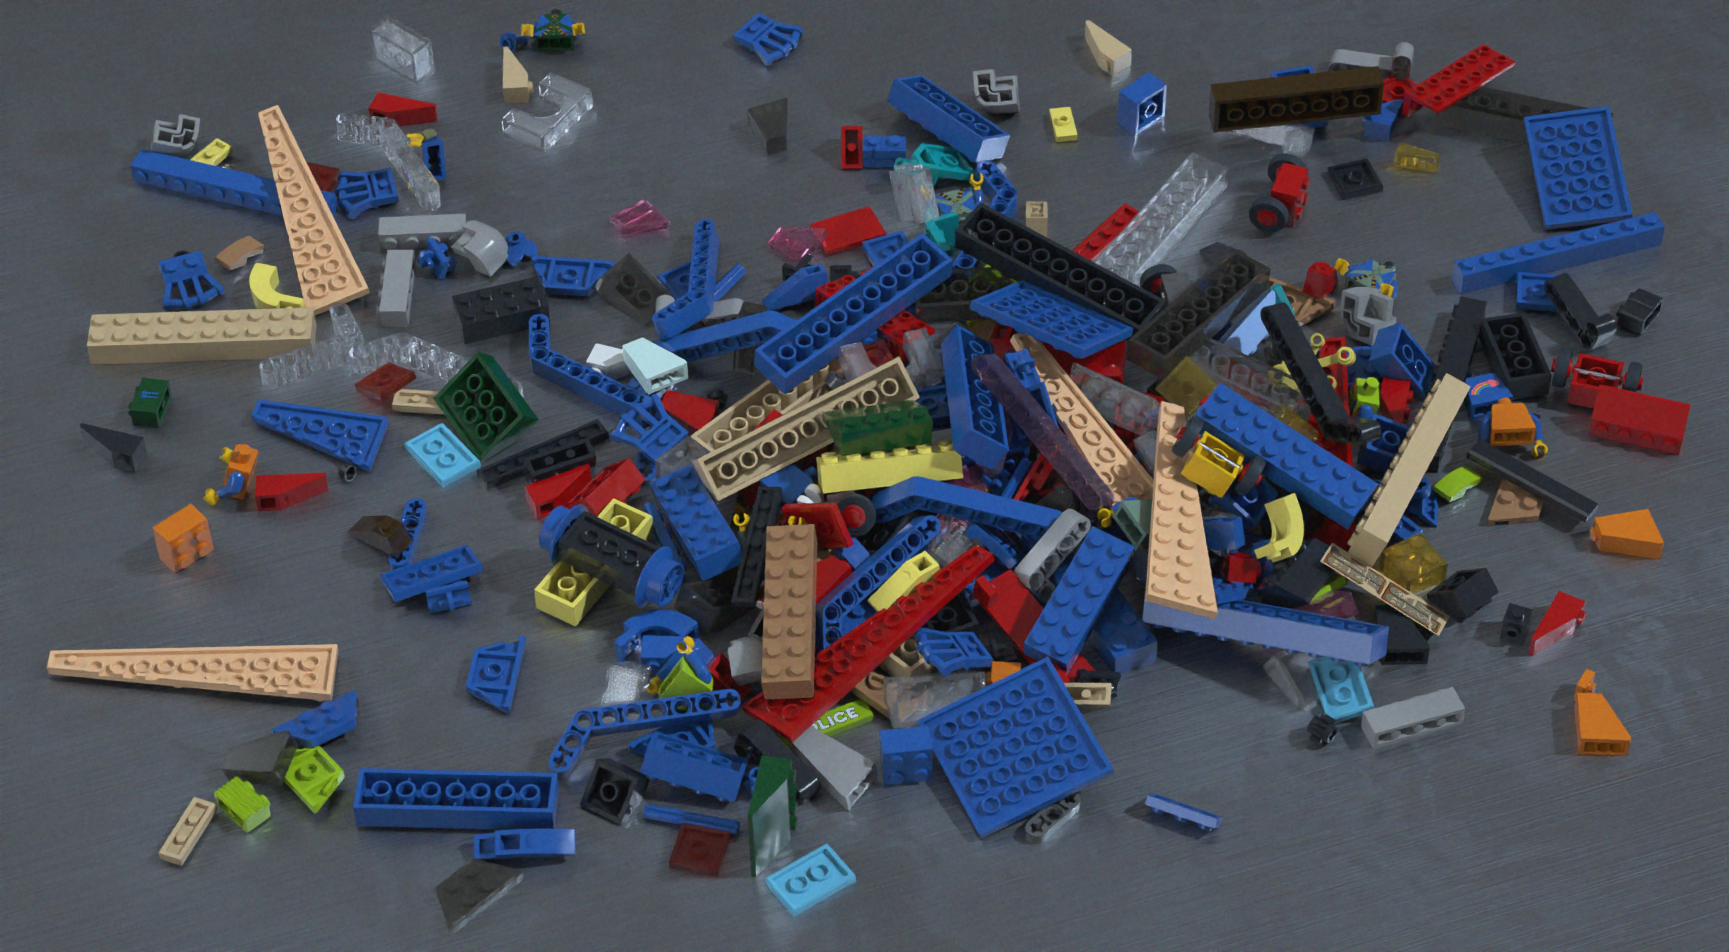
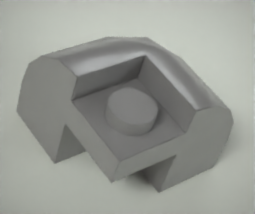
[973,69,1020,114]
[150,114,201,158]
[451,220,508,277]
[1340,287,1397,346]
[728,637,763,686]

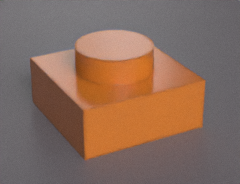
[1574,669,1597,701]

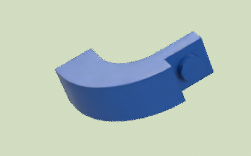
[614,610,699,662]

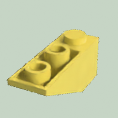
[868,551,940,612]

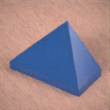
[1405,486,1439,528]

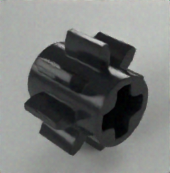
[1307,714,1338,745]

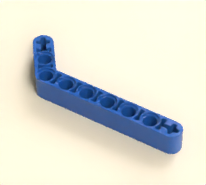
[946,161,1017,298]
[652,219,719,340]
[652,310,797,363]
[529,314,657,426]
[870,476,1062,539]
[815,515,941,659]
[549,689,741,779]

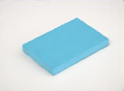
[404,423,481,488]
[1308,656,1375,724]
[765,843,856,917]

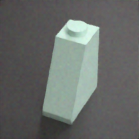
[622,337,688,395]

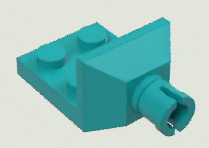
[894,143,977,192]
[922,206,959,258]

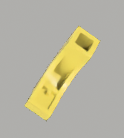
[249,262,305,309]
[1254,493,1304,563]

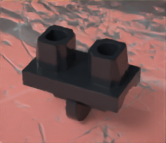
[975,638,1018,675]
[1075,669,1121,697]

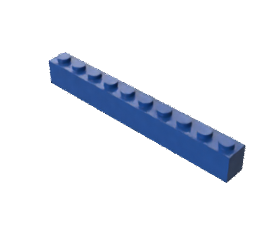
[130,149,338,216]
[1452,212,1665,294]

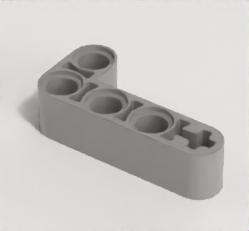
[1329,42,1414,81]
[655,295,746,335]
[1014,509,1091,603]

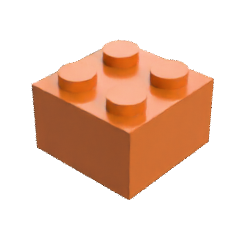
[152,504,214,574]

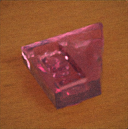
[610,199,670,235]
[768,227,827,263]

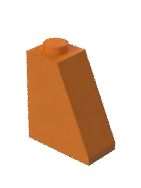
[1590,509,1664,559]
[1574,693,1631,756]

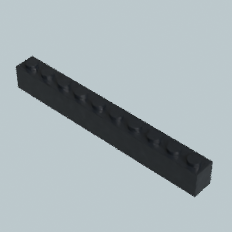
[1423,296,1487,473]

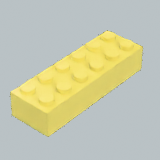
[816,440,963,493]
[534,498,654,627]

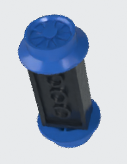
[539,504,684,608]

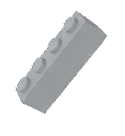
[378,213,467,251]
[376,250,416,327]
[1361,687,1465,749]

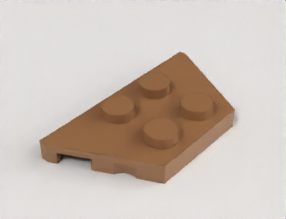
[1256,273,1336,326]
[1487,478,1545,526]

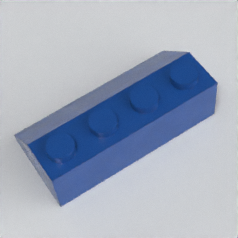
[640,731,749,802]

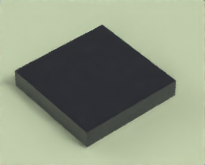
[1327,158,1383,200]

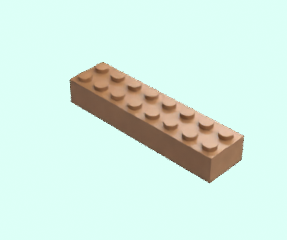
[761,524,817,700]

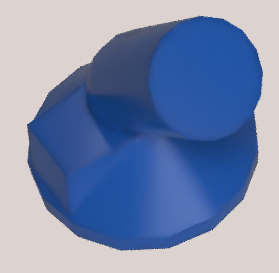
[499,32,528,52]

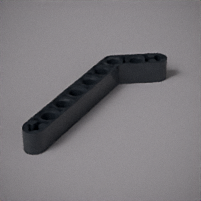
[1260,302,1381,445]

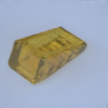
[1393,142,1441,172]

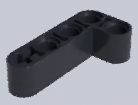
[1544,273,1617,351]
[734,719,821,804]

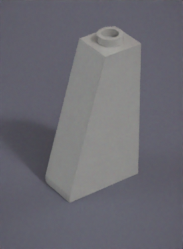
[790,726,878,811]

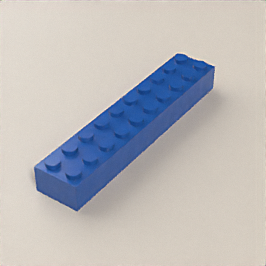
[754,233,953,394]
[1142,597,1389,667]

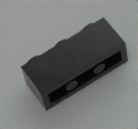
[523,438,596,485]

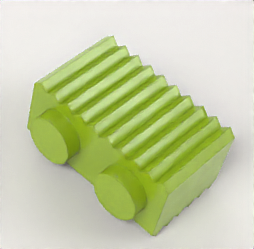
[214,776,271,833]

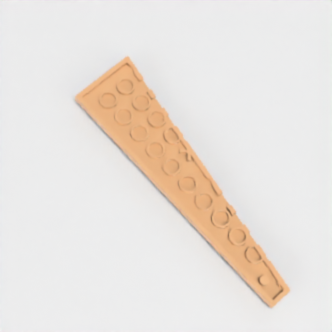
[258,105,370,315]
[1010,333,1154,552]
[1145,401,1218,619]
[47,644,338,702]

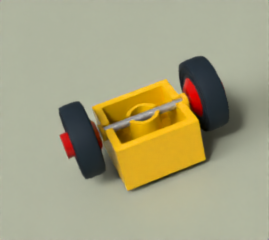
[1172,416,1266,498]

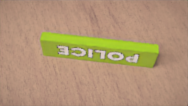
[775,699,874,751]

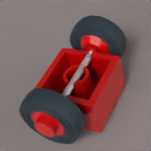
[1249,153,1311,232]
[1551,347,1644,409]

